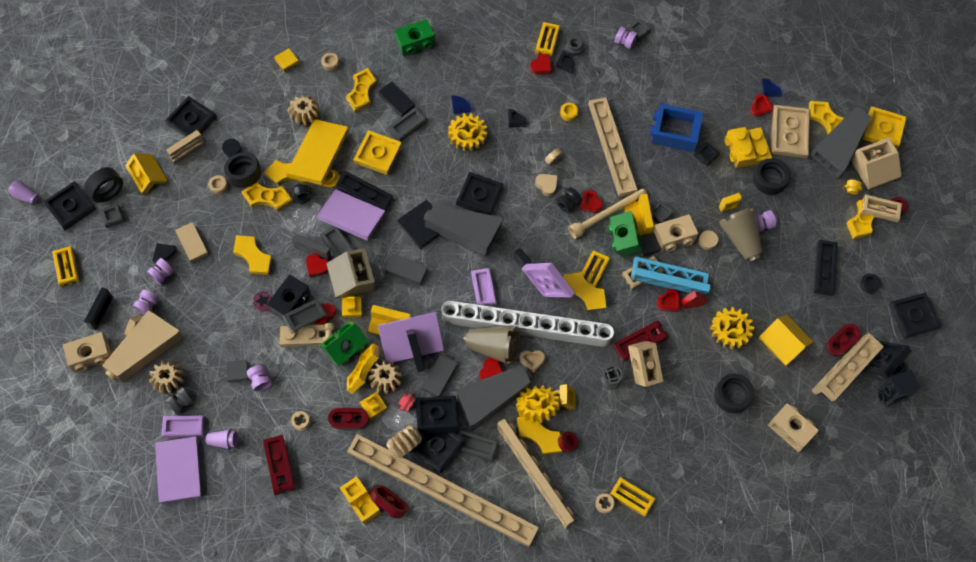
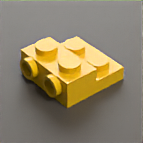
[724,127,772,168]

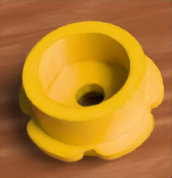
[844,180,863,194]

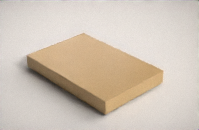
[771,105,810,158]

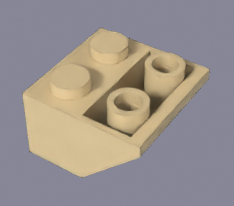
[851,138,901,190]

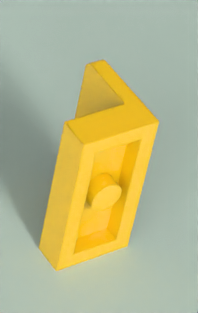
[125,153,168,193]
[624,194,654,236]
[368,305,411,336]

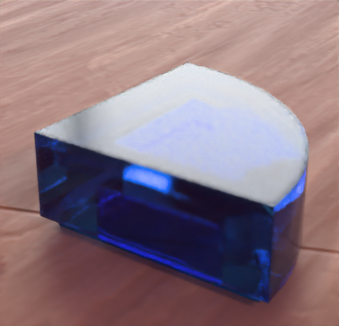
[761,78,782,97]
[451,95,471,114]

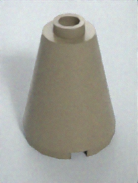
[719,207,763,262]
[464,325,520,365]

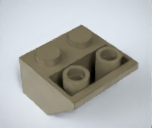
[326,248,375,299]

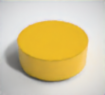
[560,103,578,121]

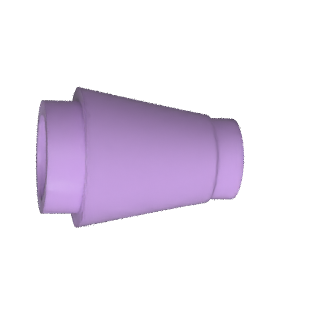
[8,180,39,204]
[206,429,238,449]

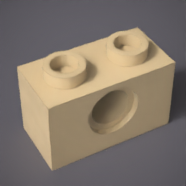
[652,214,698,252]
[63,332,111,372]
[628,341,663,387]
[768,403,819,452]

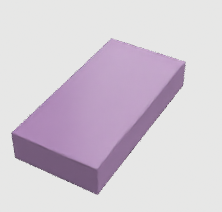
[471,268,497,306]
[161,415,205,438]

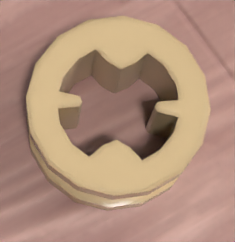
[291,411,311,431]
[595,493,614,514]

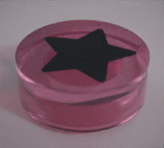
[253,291,272,312]

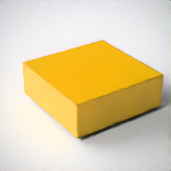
[274,48,299,72]
[719,193,742,212]

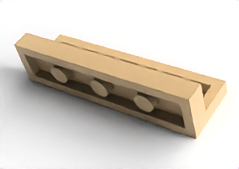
[811,333,884,402]

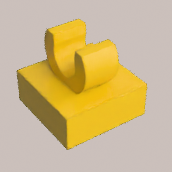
[342,296,362,318]
[556,384,576,410]
[360,392,387,420]

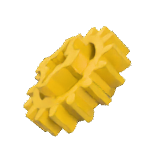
[448,113,487,151]
[710,307,754,349]
[516,385,560,423]

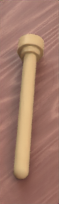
[568,189,646,239]

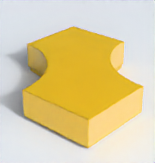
[346,68,377,112]
[809,101,844,134]
[264,160,305,185]
[241,182,293,212]
[846,196,879,240]
[233,235,272,275]
[564,272,607,310]
[347,343,379,394]
[516,416,563,455]

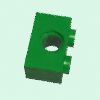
[394,19,435,56]
[608,211,643,257]
[319,321,369,366]

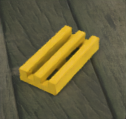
[535,22,560,57]
[52,246,80,287]
[582,250,610,288]
[610,477,656,517]

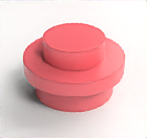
[398,392,416,412]

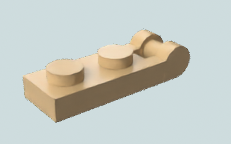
[280,323,335,347]

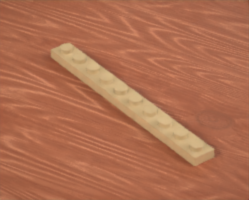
[347,434,539,547]

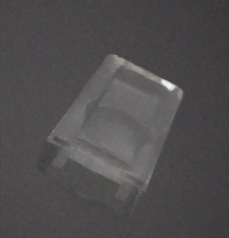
[291,203,321,238]
[381,404,417,433]

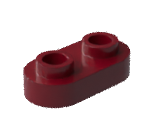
[826,324,861,357]
[328,408,369,430]
[370,485,408,518]

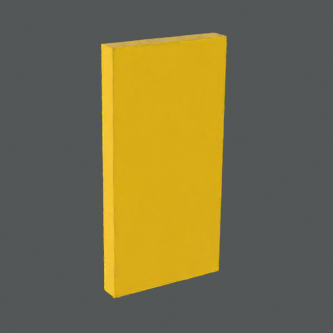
[287,119,349,185]

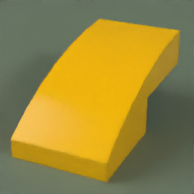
[340,476,381,525]

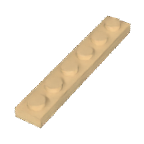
[588,97,637,197]
[497,419,574,529]

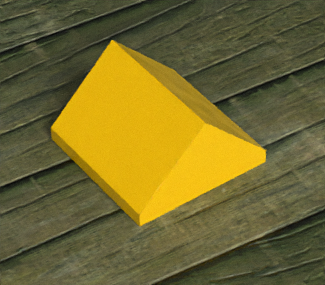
[759,314,814,366]

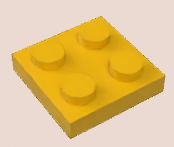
[862,106,906,150]
[353,130,402,175]

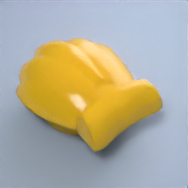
[323,169,340,188]

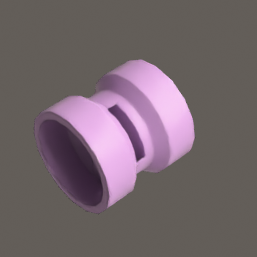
[614,26,638,49]
[756,210,776,232]
[147,258,174,285]
[132,290,160,315]
[247,364,272,392]

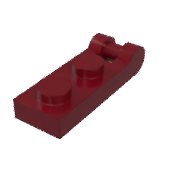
[613,320,669,362]
[263,435,295,496]

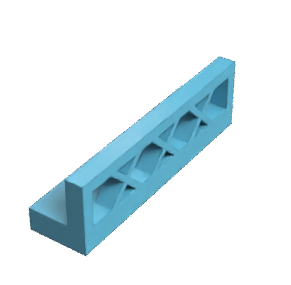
[630,256,710,295]

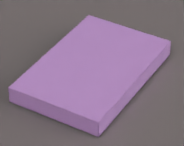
[317,189,385,241]
[522,263,575,298]
[378,312,444,364]
[155,436,202,504]

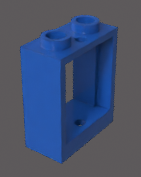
[650,104,703,152]

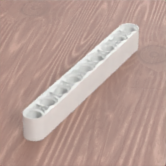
[441,301,614,347]

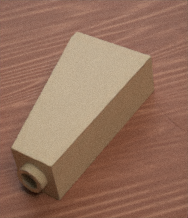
[102,310,183,382]

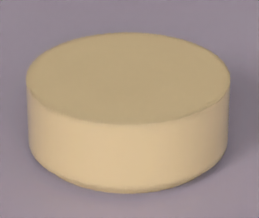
[321,53,340,71]
[545,148,563,165]
[208,175,228,195]
[698,230,718,250]

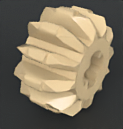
[288,94,320,126]
[149,360,184,395]
[368,360,402,394]
[386,425,422,458]

